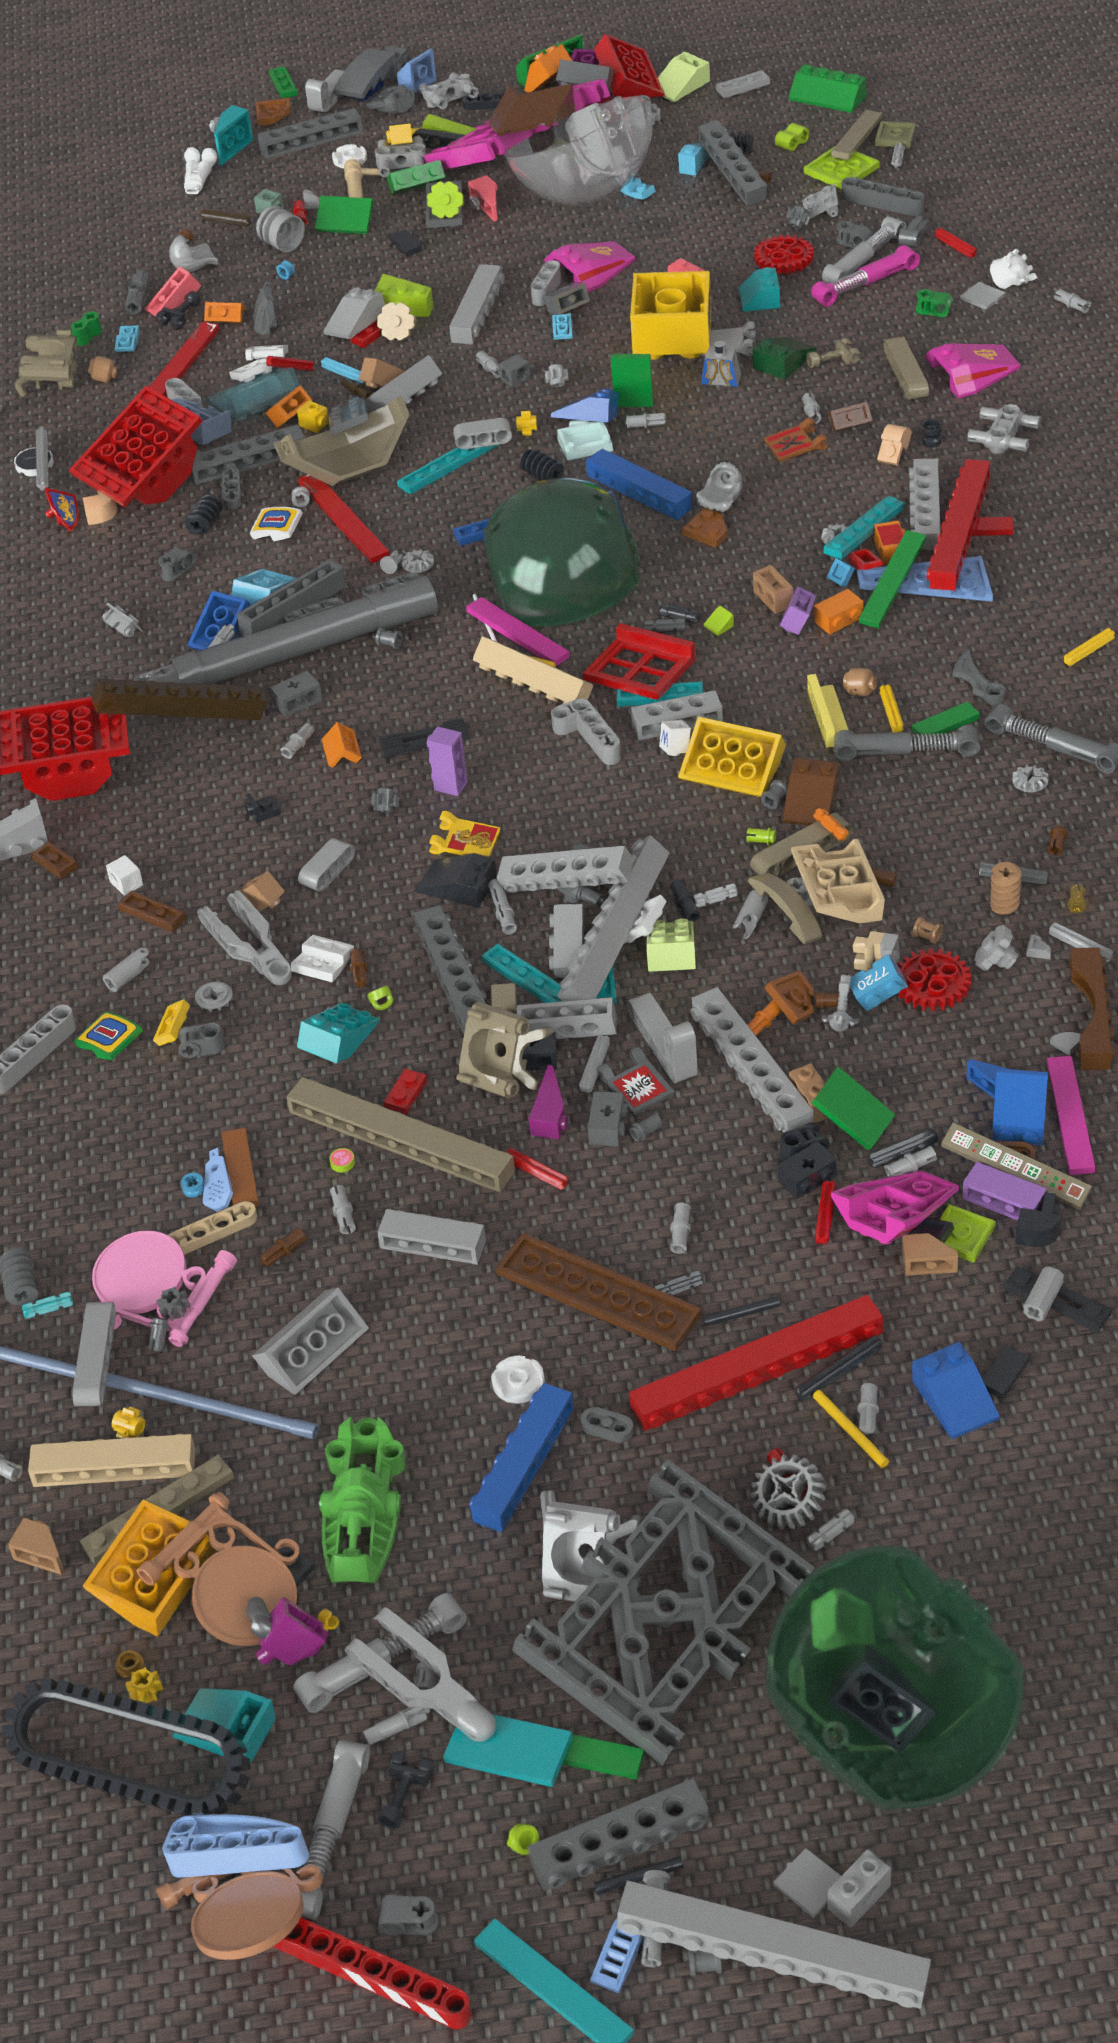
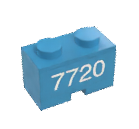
[850,955,908,1011]

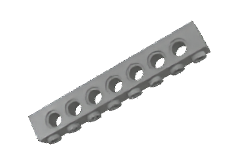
[691,987,814,1133]

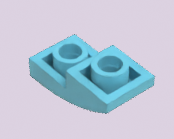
[616,176,656,199]
[552,314,573,340]
[115,326,140,352]

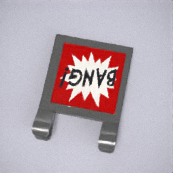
[598,1047,675,1115]

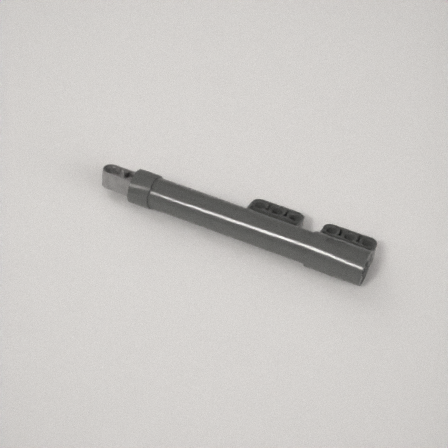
[134,573,438,684]

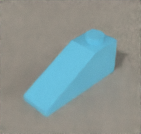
[678,143,709,176]

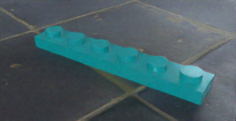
[823,496,905,559]

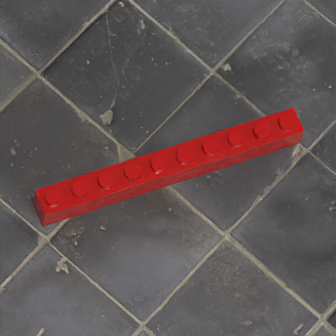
[926,459,990,591]
[629,1294,883,1431]

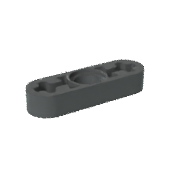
[222,467,242,509]

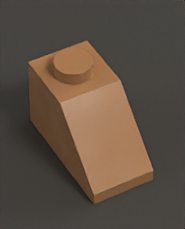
[359,358,404,389]
[239,870,285,911]
[902,1233,958,1276]
[8,1518,64,1575]

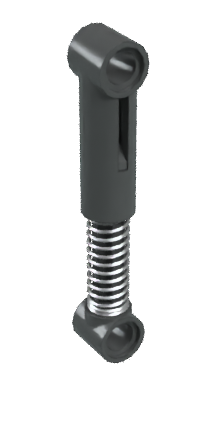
[984,704,1118,774]
[834,725,980,761]

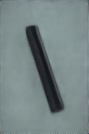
[795,1335,882,1401]

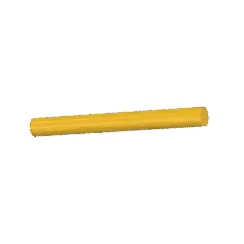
[813,1390,889,1468]

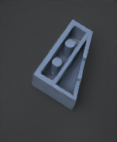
[172,398,231,445]

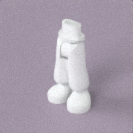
[184,147,217,194]

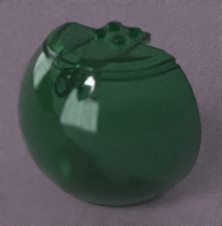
[483,478,641,626]
[765,1545,1024,1810]

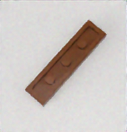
[221,1128,259,1206]

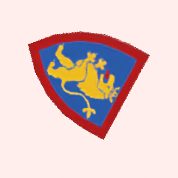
[44,487,79,532]

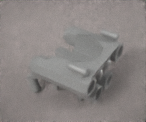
[542,1501,642,1602]

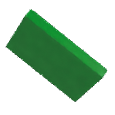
[315,196,373,234]
[611,354,653,407]
[811,1067,895,1151]

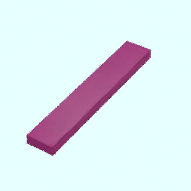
[466,597,570,666]
[1047,1056,1095,1175]

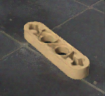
[168,1201,257,1255]

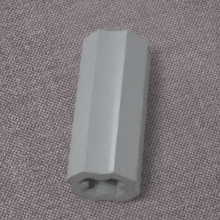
[1023,1266,1064,1321]

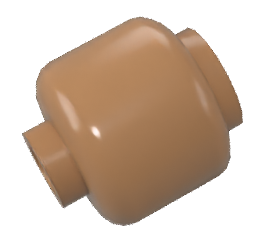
[88,356,118,383]
[843,667,877,697]

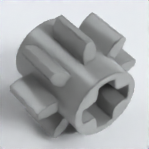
[545,364,568,388]

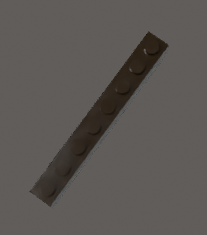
[92,679,267,720]

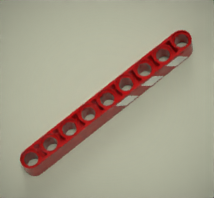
[273,1917,472,2029]

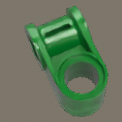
[915,289,953,317]

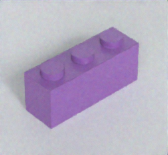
[427,726,468,796]
[963,1162,1047,1220]

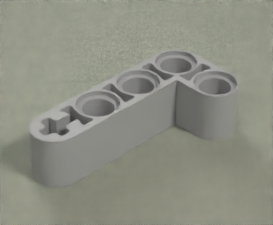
[305,69,345,112]
[551,698,621,765]

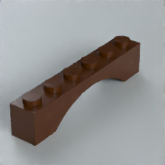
[1070,947,1116,1070]

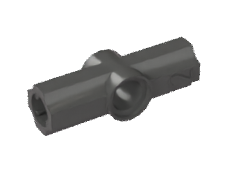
[125,270,150,315]

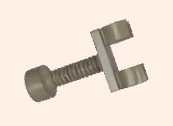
[806,338,860,368]

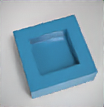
[827,558,855,587]

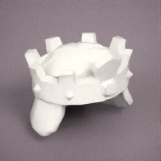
[990,249,1037,289]

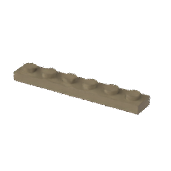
[79,1455,234,1565]

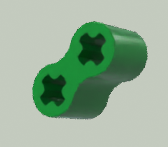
[70,311,102,346]

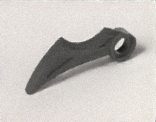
[952,649,1005,705]

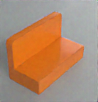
[204,302,246,323]
[322,722,362,768]

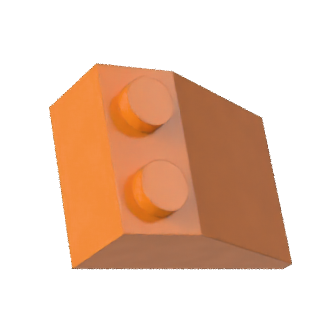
[524,44,572,93]

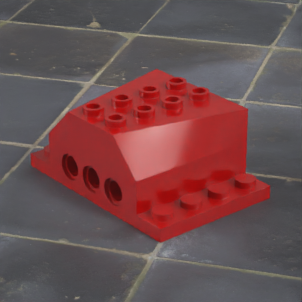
[69,386,203,507]
[0,697,130,801]

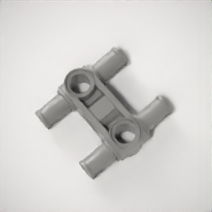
[418,72,479,109]
[375,136,426,177]
[967,404,1041,454]

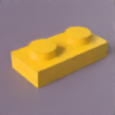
[153,999,190,1046]

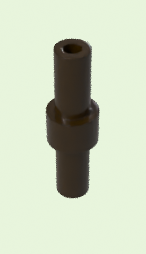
[341,378,371,399]

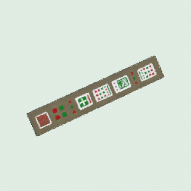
[941,1123,1092,1210]

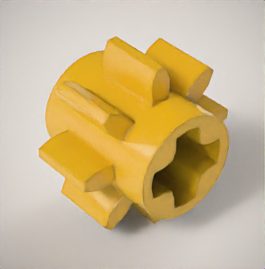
[516,411,537,436]
[112,1407,145,1439]
[125,1667,163,1703]

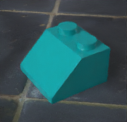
[739,267,780,312]

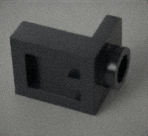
[244,793,281,823]

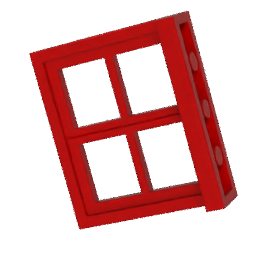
[583,623,696,700]

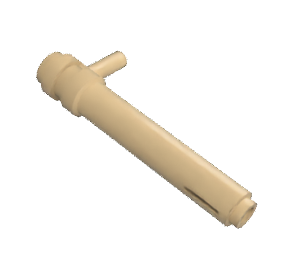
[344,159,379,198]

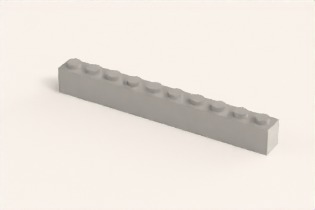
[557,835,669,1002]
[616,1880,931,2009]

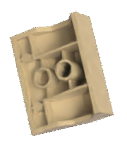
[791,839,885,923]

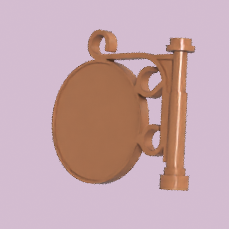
[137,1492,299,1646]
[156,1865,323,1960]

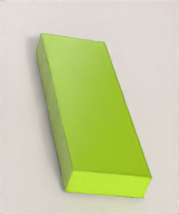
[422,114,476,135]

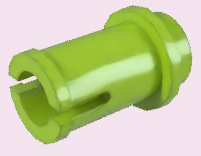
[746,827,776,846]

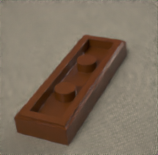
[118,890,187,932]

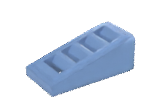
[590,1919,643,1994]

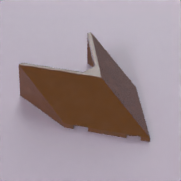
[489,84,575,136]

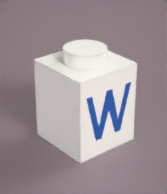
[659,720,691,756]

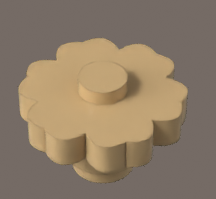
[377,302,416,341]

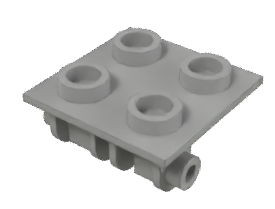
[803,184,839,219]

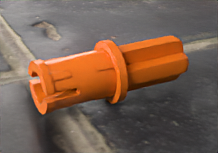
[747,1000,782,1036]

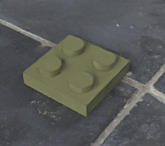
[875,121,916,148]

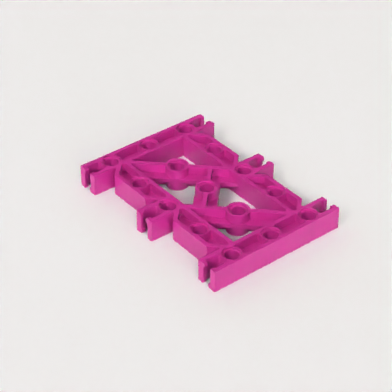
[423,79,610,169]

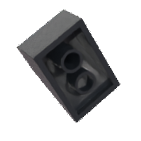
[416,853,497,908]
[828,1644,937,1753]

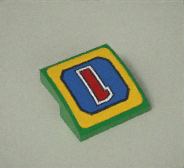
[74,1011,143,1060]

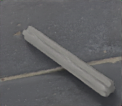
[36,427,49,491]

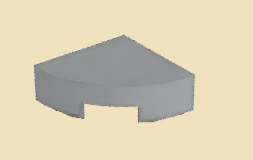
[303,190,320,209]
[1026,934,1051,960]
[1050,1032,1081,1056]

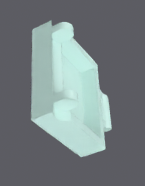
[557,420,613,461]

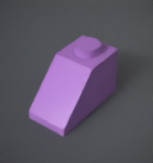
[780,586,816,635]

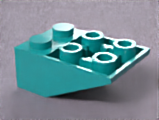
[297,1003,380,1063]
[172,1688,276,1764]

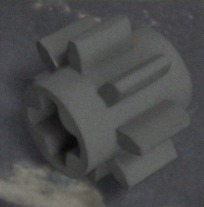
[786,206,810,229]
[371,788,399,813]
[156,1287,191,1321]

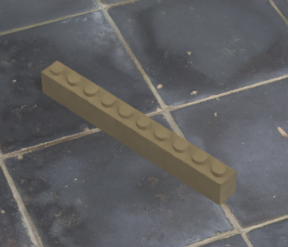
[286,1077,515,1193]

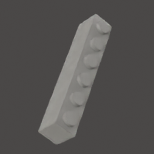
[449,264,504,344]

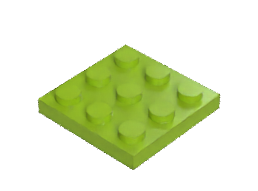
[804,147,880,190]

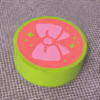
[329,1148,355,1172]

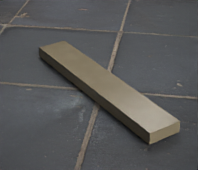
[832,110,883,160]

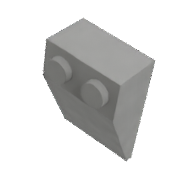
[323,287,385,339]

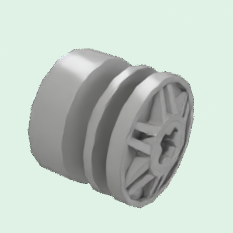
[256,205,305,252]

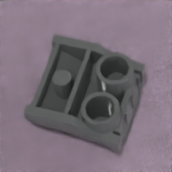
[366,84,415,113]
[254,281,277,335]

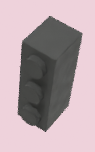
[556,59,614,92]

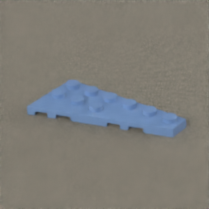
[857,556,993,602]

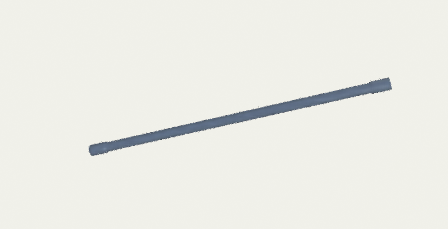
[0,1346,319,1440]

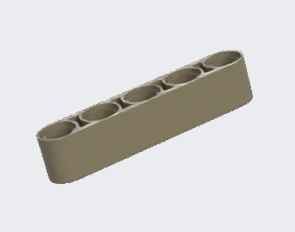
[883,336,929,400]
[750,813,853,877]

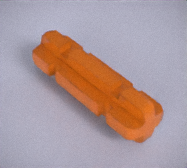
[813,808,849,841]

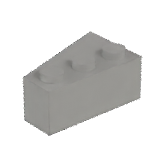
[0,798,48,861]
[549,904,585,978]

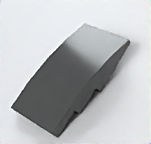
[333,48,397,99]

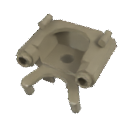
[15,330,77,397]
[456,1002,553,1099]

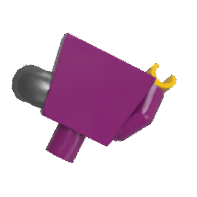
[245,1597,339,1665]

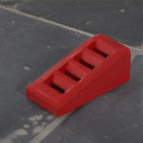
[848,548,883,570]

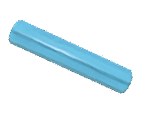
[321,357,365,384]

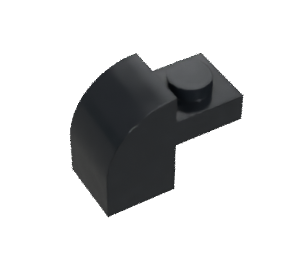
[1015,1192,1062,1247]

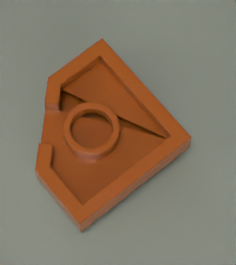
[256,98,291,126]
[682,508,727,548]
[765,970,814,1025]

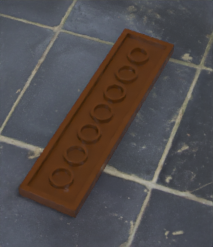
[496,1233,702,1352]

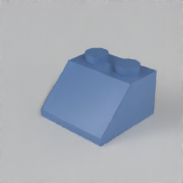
[397,49,436,94]

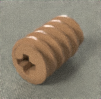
[990,862,1021,914]

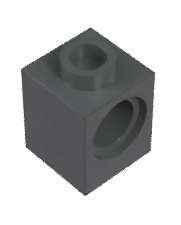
[499,355,530,388]

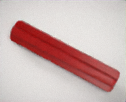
[934,228,977,258]
[266,356,314,371]
[506,1148,569,1190]
[815,1180,836,1245]

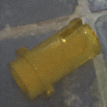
[1068,885,1086,914]

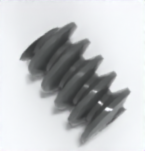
[0,1248,38,1306]

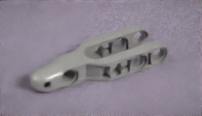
[197,890,292,985]
[345,1607,496,1742]

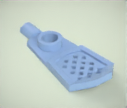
[203,1148,233,1212]

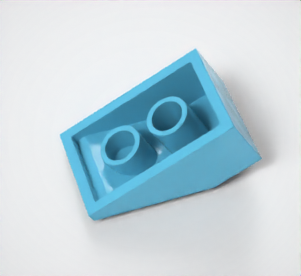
[232,569,297,605]

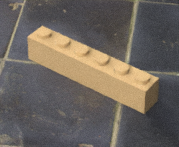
[473,636,593,704]
[28,1434,195,1487]

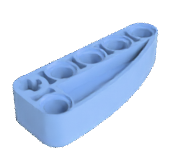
[162,1814,309,1878]

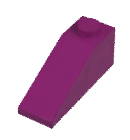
[529,1065,568,1139]

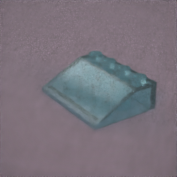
[206,367,300,421]

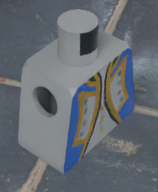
[701,340,741,387]

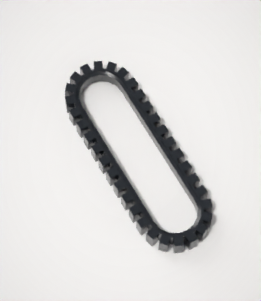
[2,1679,251,1816]

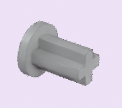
[380,550,403,574]

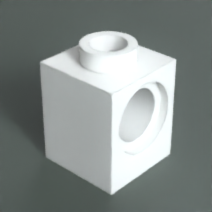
[106,855,143,896]

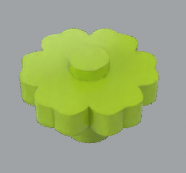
[427,181,464,219]

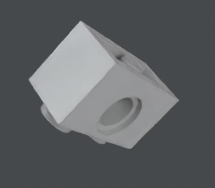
[827,1849,891,1928]

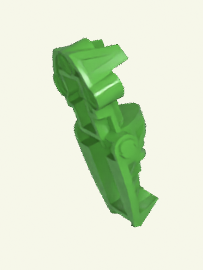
[319,1417,406,1584]

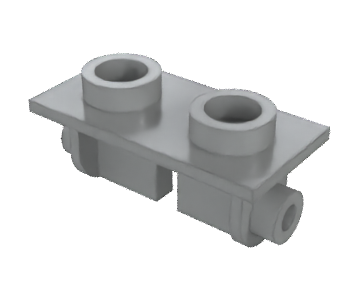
[103,603,143,637]

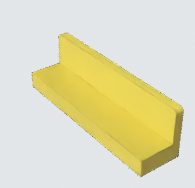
[807,674,848,748]

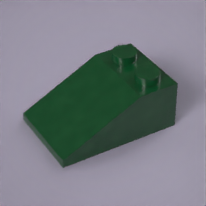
[752,337,817,380]

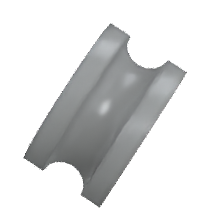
[292,487,310,507]

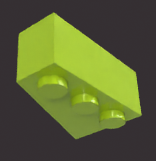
[375,274,434,317]

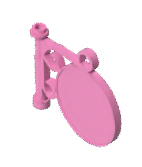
[92,1231,237,1347]

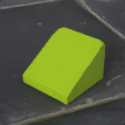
[704,606,734,636]

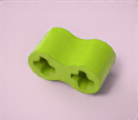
[775,123,810,151]

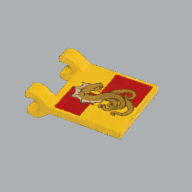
[430,811,500,857]

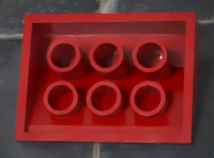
[594,34,665,99]

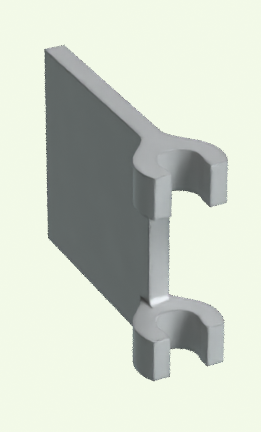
[702,321,756,356]

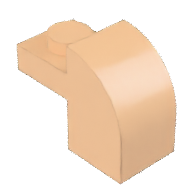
[877,424,912,466]
[83,491,118,525]

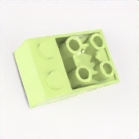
[658,52,710,102]
[647,919,696,972]

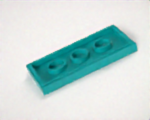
[443,1714,573,1787]

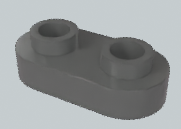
[581,1407,634,1443]

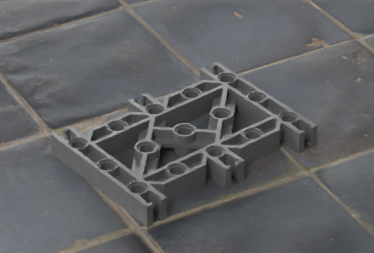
[512,1459,815,1766]

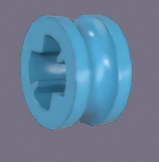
[276,260,295,280]
[181,1173,204,1198]

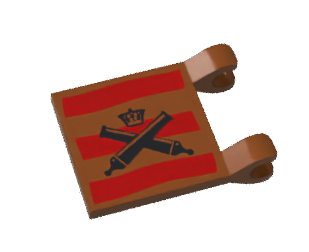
[764,417,828,462]

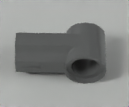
[898,216,927,247]

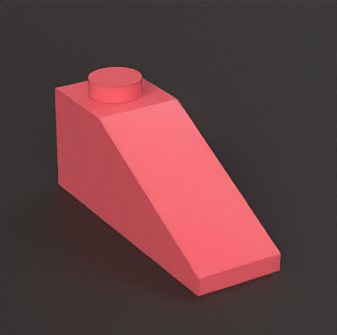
[468,175,497,221]
[145,266,202,317]

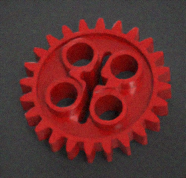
[754,234,814,275]
[898,948,972,1012]

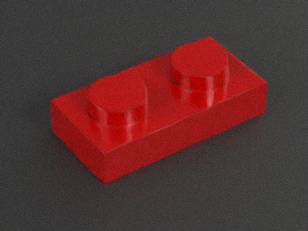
[383,1068,427,1115]

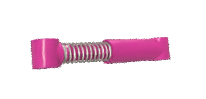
[811,245,920,307]

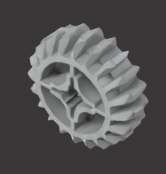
[751,1454,826,1530]

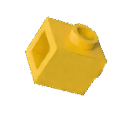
[297,401,329,433]

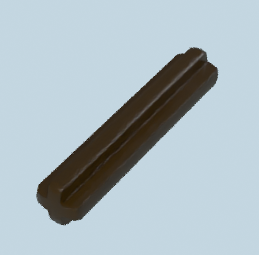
[201,209,251,226]

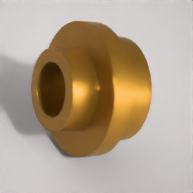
[115,1650,144,1678]

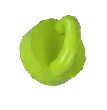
[367,985,393,1010]
[507,1823,540,1855]

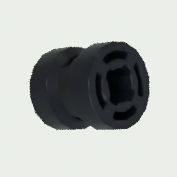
[922,419,942,448]

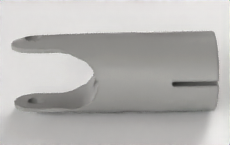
[733,890,769,939]
[103,948,150,992]

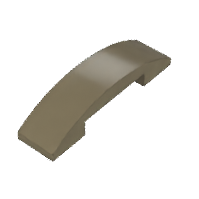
[748,873,822,944]

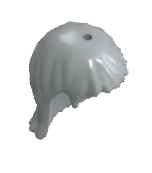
[169,235,218,272]
[696,462,743,512]

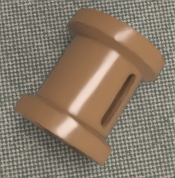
[912,917,943,944]

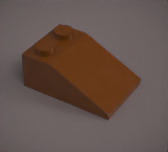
[782,758,839,826]

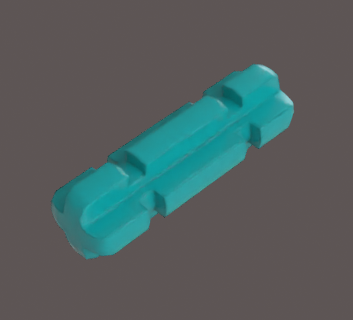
[22,1291,73,1319]

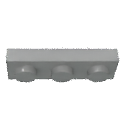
[716,70,770,98]

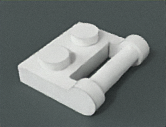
[246,345,288,360]

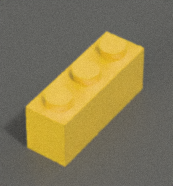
[386,124,412,146]

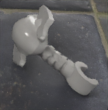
[822,975,859,1032]

